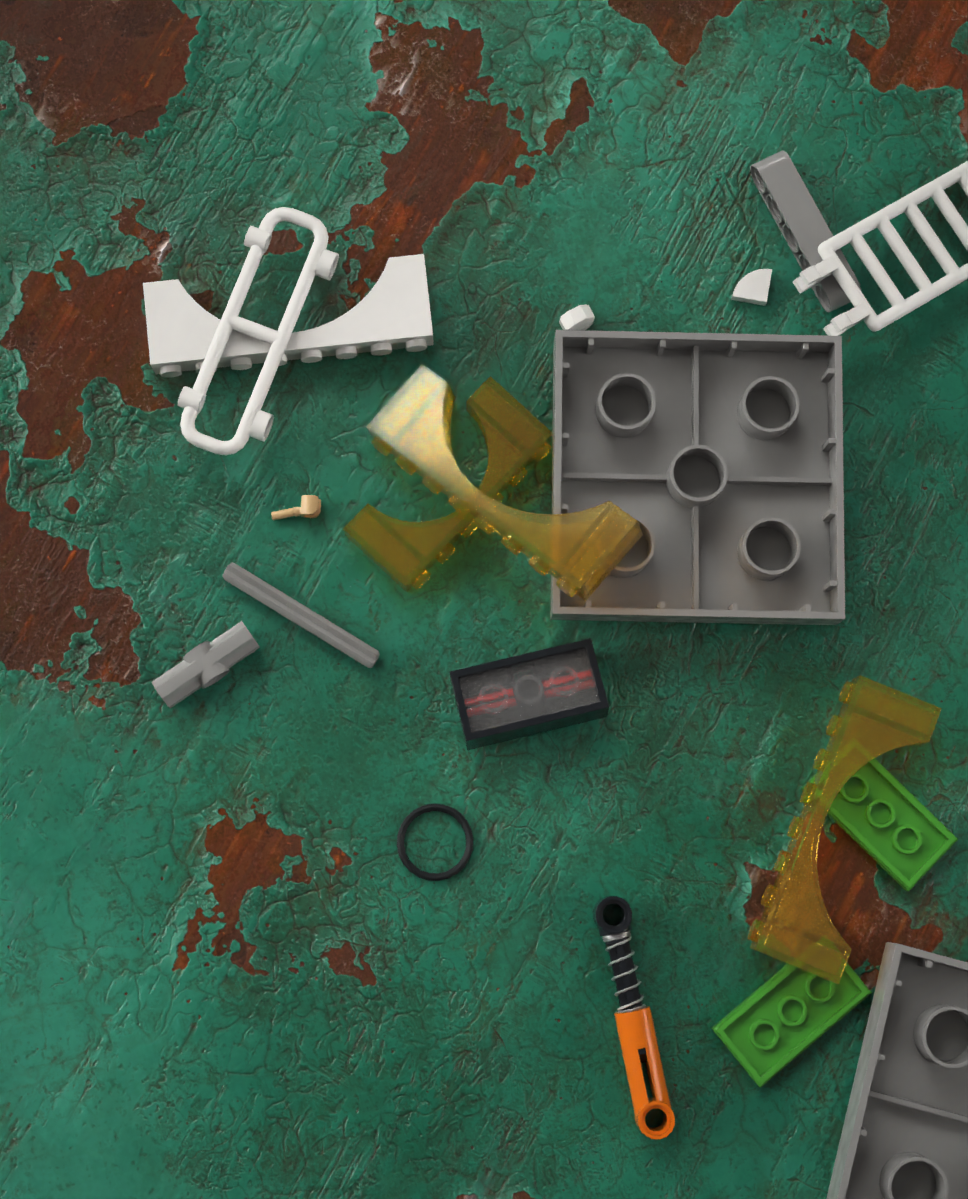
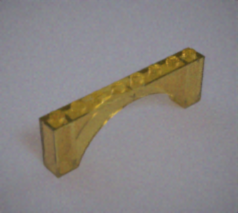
[366,364,643,601]
[748,675,942,984]

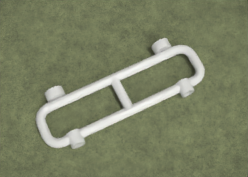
[178,207,339,456]

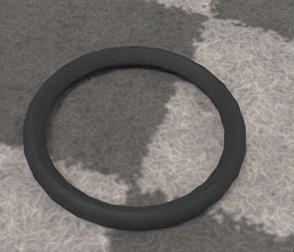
[397,804,474,881]

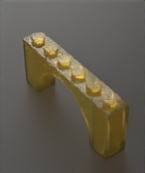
[343,376,553,592]

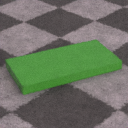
[801,737,958,891]
[711,935,872,1088]

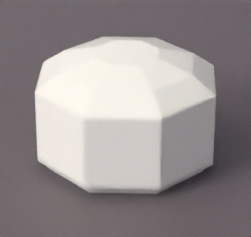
[559,304,595,330]

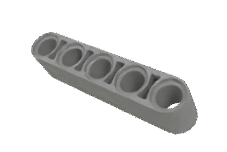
[750,150,861,313]

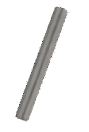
[222,563,380,668]

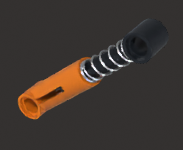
[593,896,675,1139]

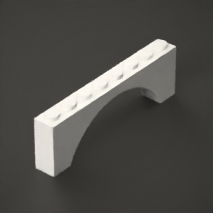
[143,254,433,377]

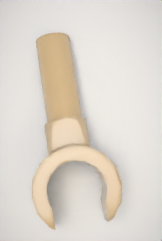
[271,495,321,521]

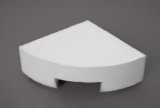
[731,269,772,306]

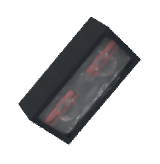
[449,638,609,750]

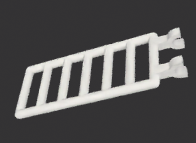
[793,161,968,336]

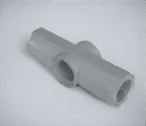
[152,621,260,708]

